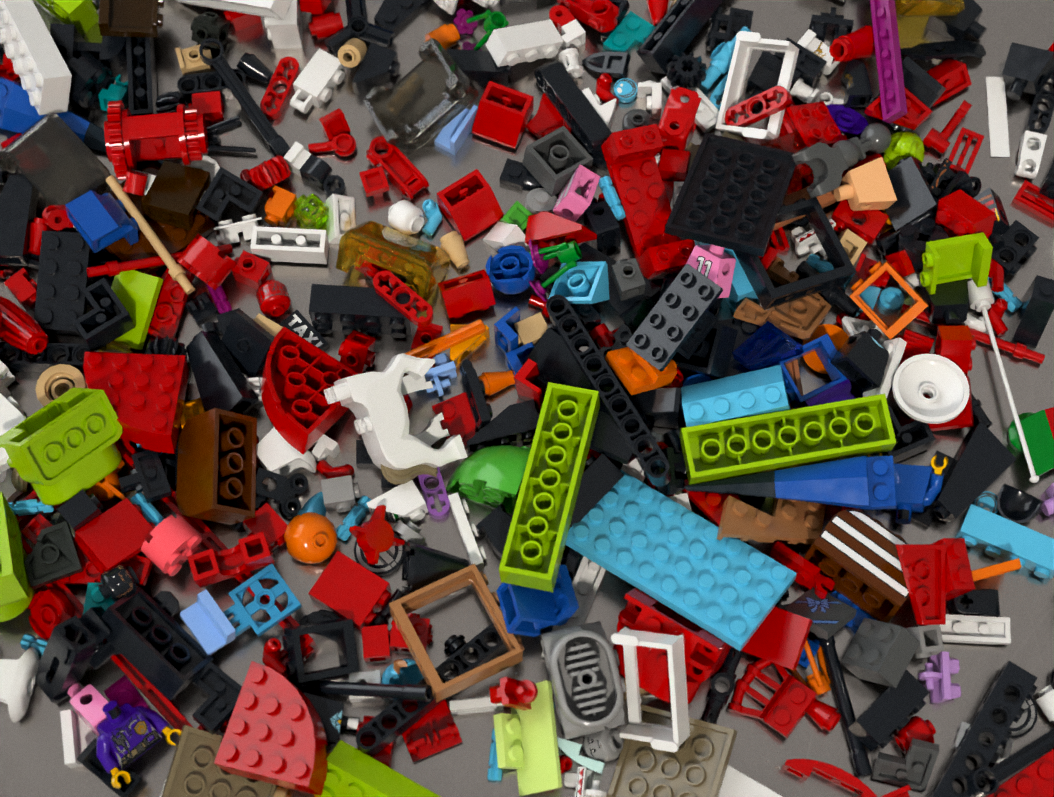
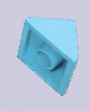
[548,261,610,304]

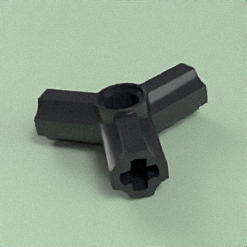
[324,0,395,58]

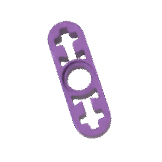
[418,467,450,519]

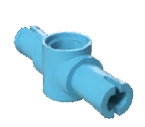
[701,26,752,89]

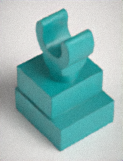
[99,74,129,111]

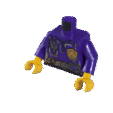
[96,701,181,789]

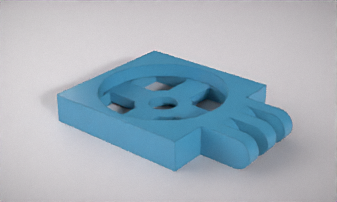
[223,563,302,637]

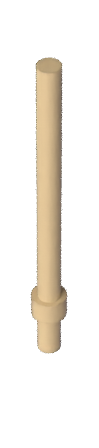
[106,175,195,294]

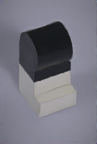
[283,141,332,186]

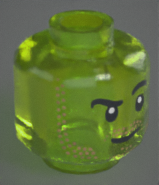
[293,194,330,229]

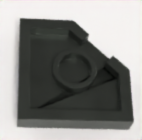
[24,521,84,589]

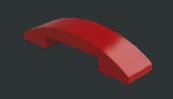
[782,759,877,797]

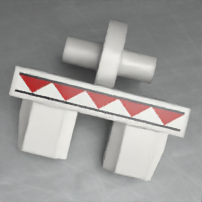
[791,219,836,258]
[564,767,607,797]

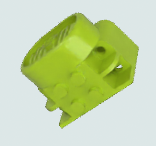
[0,387,122,505]
[0,491,34,622]

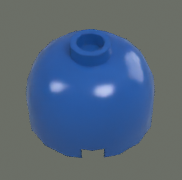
[486,245,536,295]

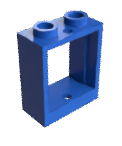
[771,334,847,409]

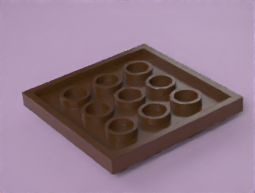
[105,162,216,275]

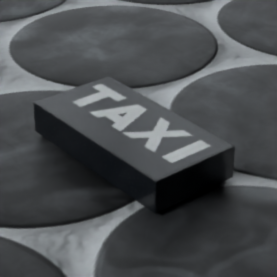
[279,310,329,351]

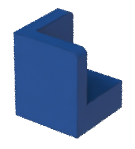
[505,342,534,376]

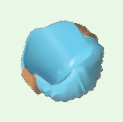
[381,658,423,701]

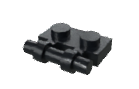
[706,7,754,51]

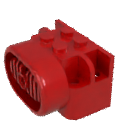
[612,588,731,704]

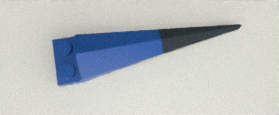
[0,77,164,164]
[684,456,896,510]

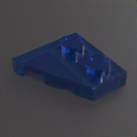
[732,321,804,371]

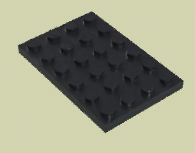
[665,133,797,257]

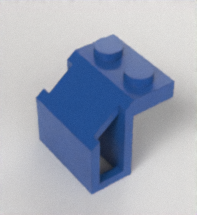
[65,190,140,253]
[496,564,579,637]

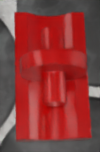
[489,677,538,711]

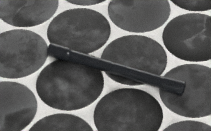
[818,635,873,778]
[286,677,432,702]

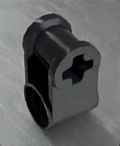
[947,589,1000,617]

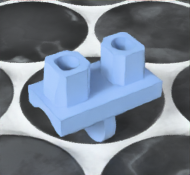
[424,353,457,397]

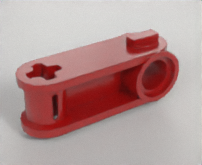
[557,0,619,32]
[366,136,429,201]

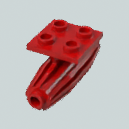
[769,100,845,185]
[0,296,48,355]

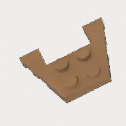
[733,257,832,341]

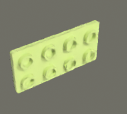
[493,680,562,796]

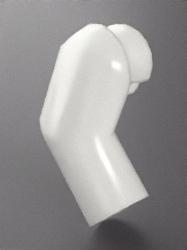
[961,313,987,333]

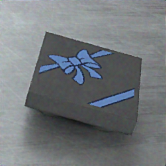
[784,587,857,640]

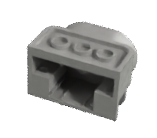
[539,621,626,740]

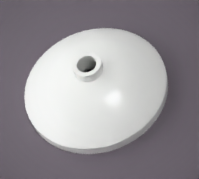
[892,354,970,424]

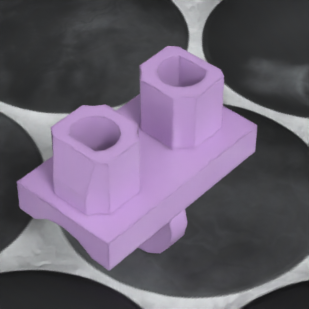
[918,651,961,704]

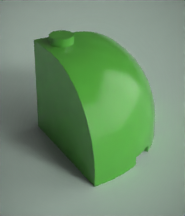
[446,445,531,515]

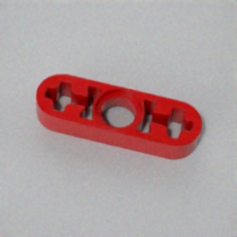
[260,57,300,120]
[724,86,792,127]
[373,270,433,327]

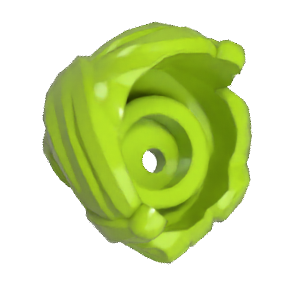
[883,132,925,171]

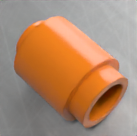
[424,23,460,55]

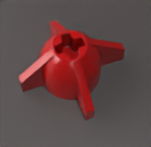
[349,505,405,565]

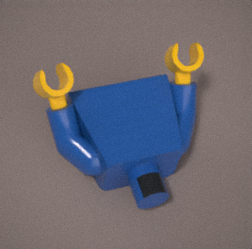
[867,453,948,524]

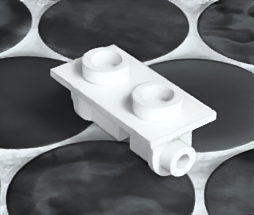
[214,214,264,245]

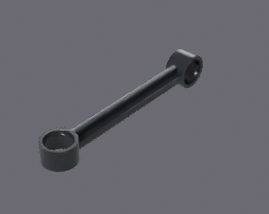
[199,38,290,157]
[967,728,1054,797]

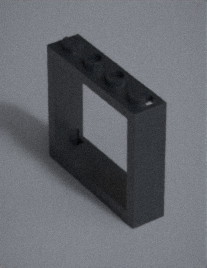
[733,197,856,310]

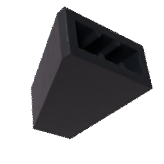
[447,49,512,94]
[1011,275,1054,348]
[624,387,681,428]

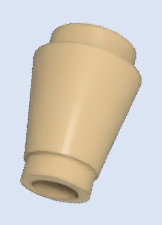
[440,231,470,269]

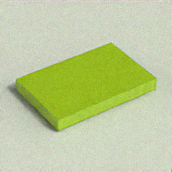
[111,270,163,350]

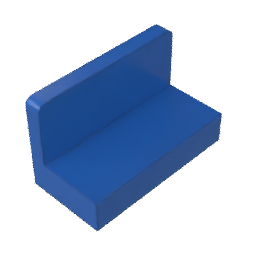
[494,306,520,354]

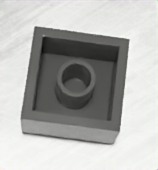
[522,126,593,197]
[840,618,920,688]

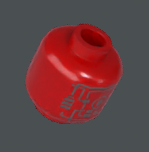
[256,280,291,317]

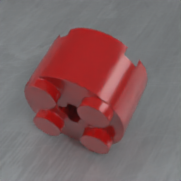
[177,234,237,291]

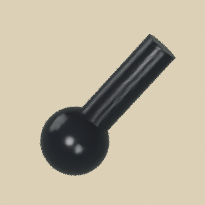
[371,588,406,626]

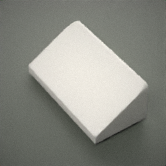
[325,194,357,244]

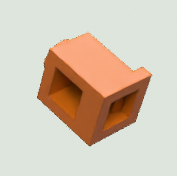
[264,185,299,228]

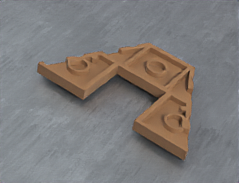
[717,496,826,545]

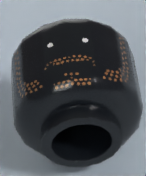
[98,564,140,602]

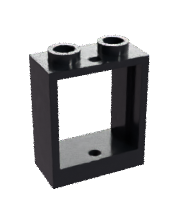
[282,617,359,683]

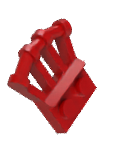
[727,658,818,738]

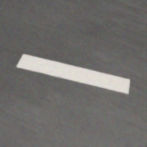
[986,77,1010,157]

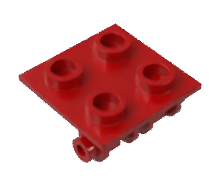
[402,700,462,763]

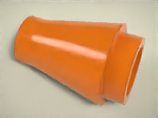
[478,370,515,396]

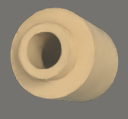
[338,38,367,68]

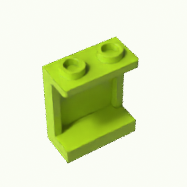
[920,232,993,295]

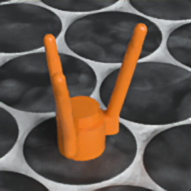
[788,639,831,696]

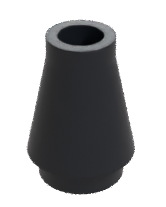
[237,52,273,84]

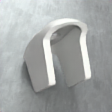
[256,427,316,481]
[0,647,40,723]

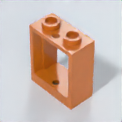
[849,261,928,340]

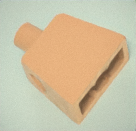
[834,157,897,211]

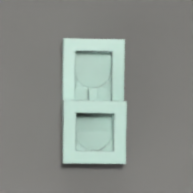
[557,737,605,775]

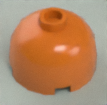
[284,512,338,564]

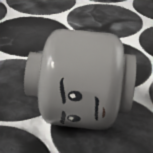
[582,727,623,762]

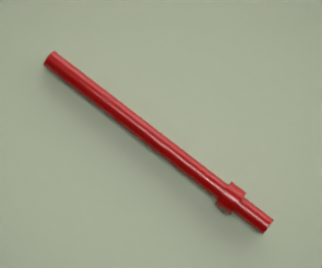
[87,244,233,278]
[900,303,1045,364]

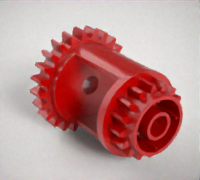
[104,100,208,180]

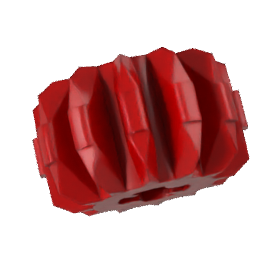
[248,155,291,191]

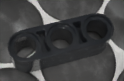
[177,69,249,104]

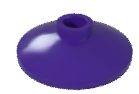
[826,104,869,134]

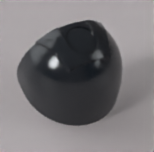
[997,484,1045,523]

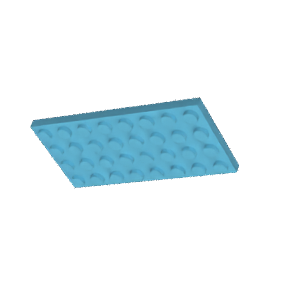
[565,470,797,651]

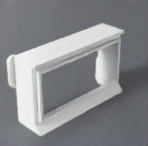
[715,31,799,142]
[611,626,690,752]

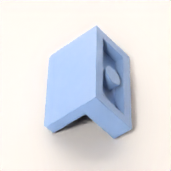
[434,104,478,156]
[180,589,236,655]

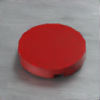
[28,589,74,640]

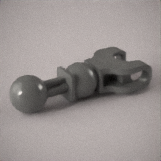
[792,123,892,198]

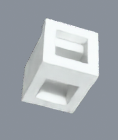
[344,670,383,703]

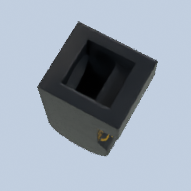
[842,60,873,107]

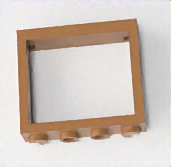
[389,563,525,703]

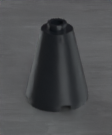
[402,542,470,594]

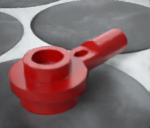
[308,133,357,157]

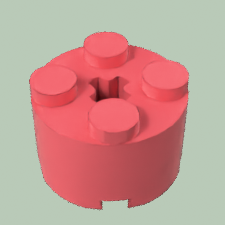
[141,514,202,577]

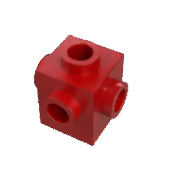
[338,330,377,373]

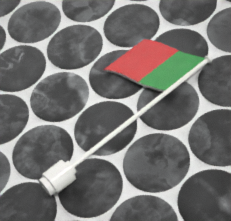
[967,278,1054,483]

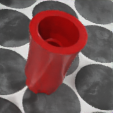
[829,25,876,62]

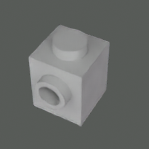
[321,475,360,512]
[905,625,944,659]

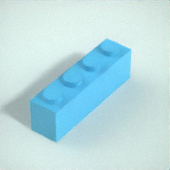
[955,504,1054,579]

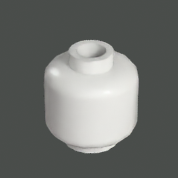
[388,200,424,236]

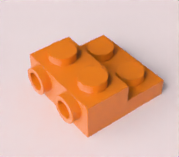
[604,347,678,395]

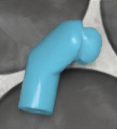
[422,199,443,236]

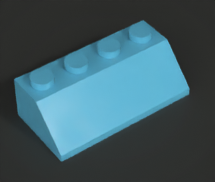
[681,365,791,427]

